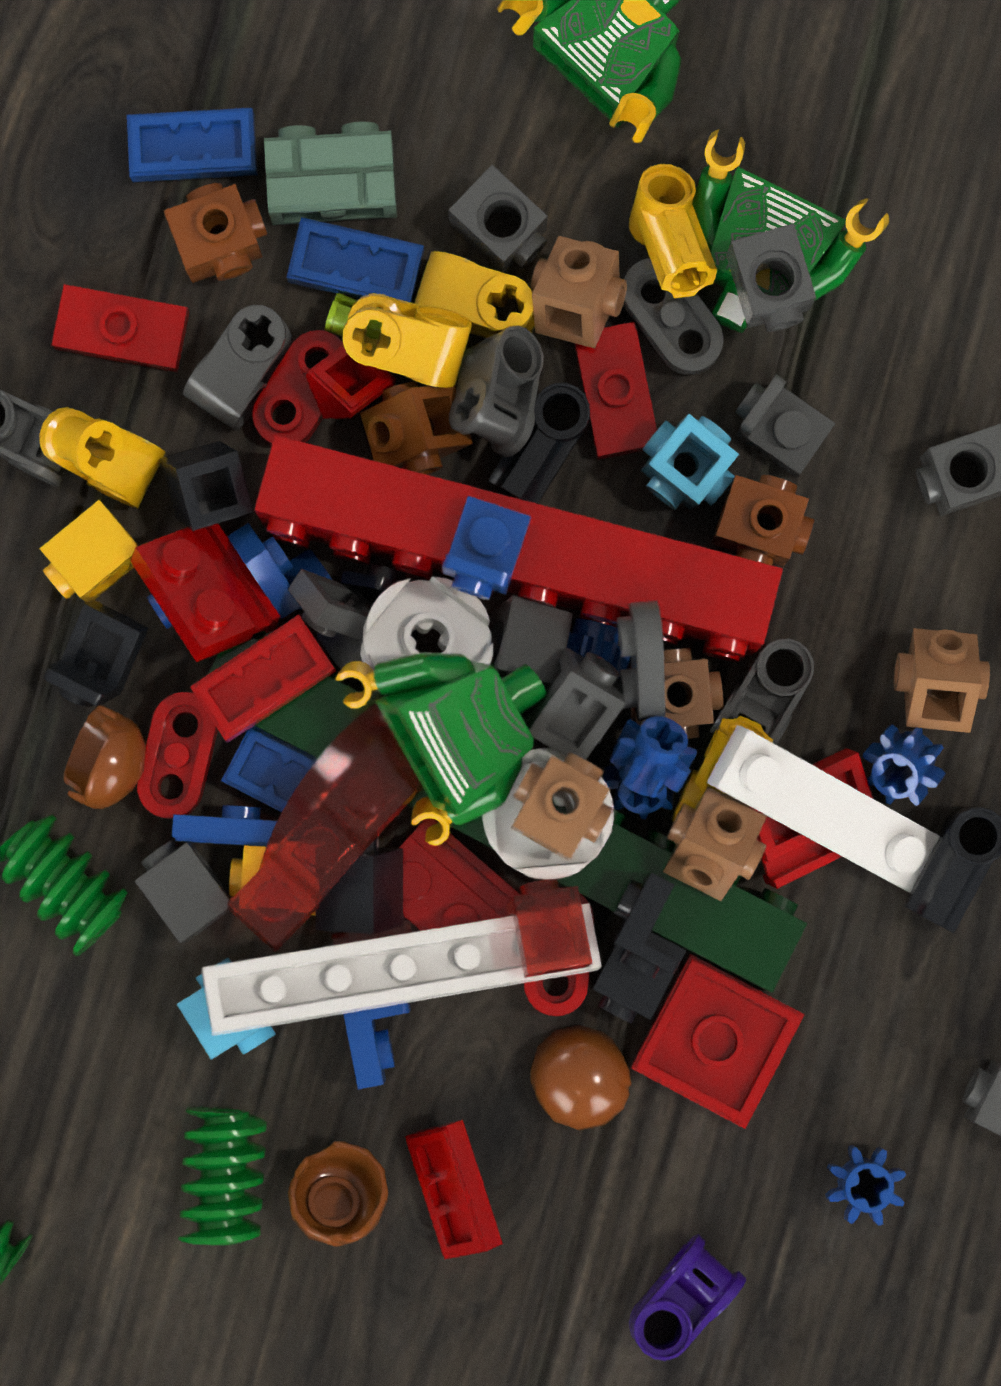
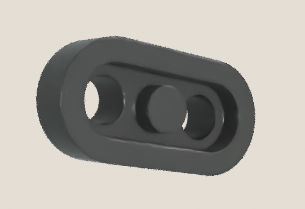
[623,258,723,375]
[617,600,665,720]

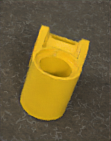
[414,251,535,338]
[343,293,472,388]
[39,407,166,509]

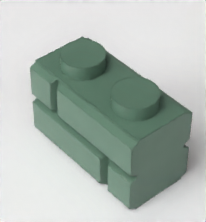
[264,122,397,225]

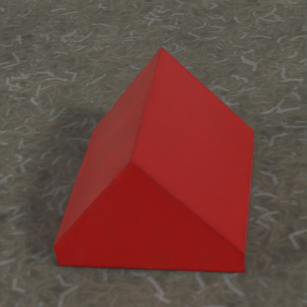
[306,344,396,419]

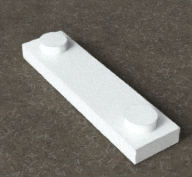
[706,725,940,893]

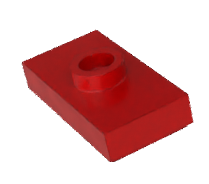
[51,284,190,373]
[574,322,657,460]
[190,615,336,743]
[405,1119,503,1260]

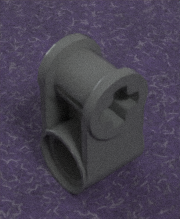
[183,305,292,431]
[449,325,544,458]
[0,390,63,487]
[708,639,814,745]

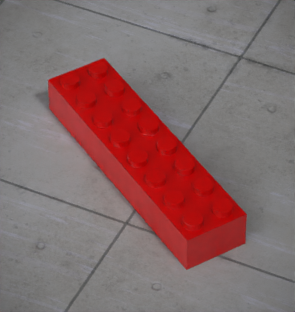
[254,435,783,662]

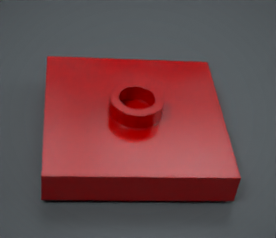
[630,954,805,1129]

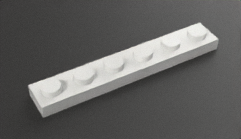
[202,903,602,1036]

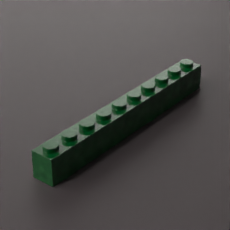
[208,630,808,993]

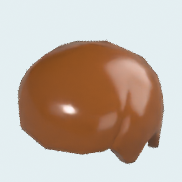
[64,705,146,809]
[530,1025,632,1131]
[287,1141,388,1247]

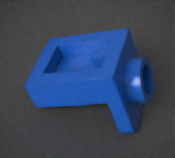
[442,496,531,600]
[227,523,332,619]
[343,1003,411,1090]

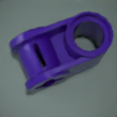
[629,1234,747,1361]

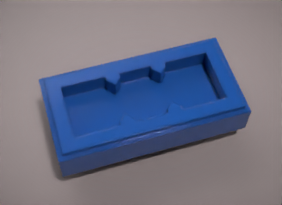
[127,108,257,182]
[286,217,424,303]
[221,726,365,840]
[172,805,307,849]

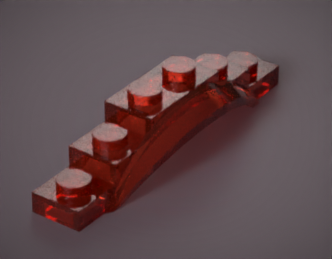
[227,703,423,952]

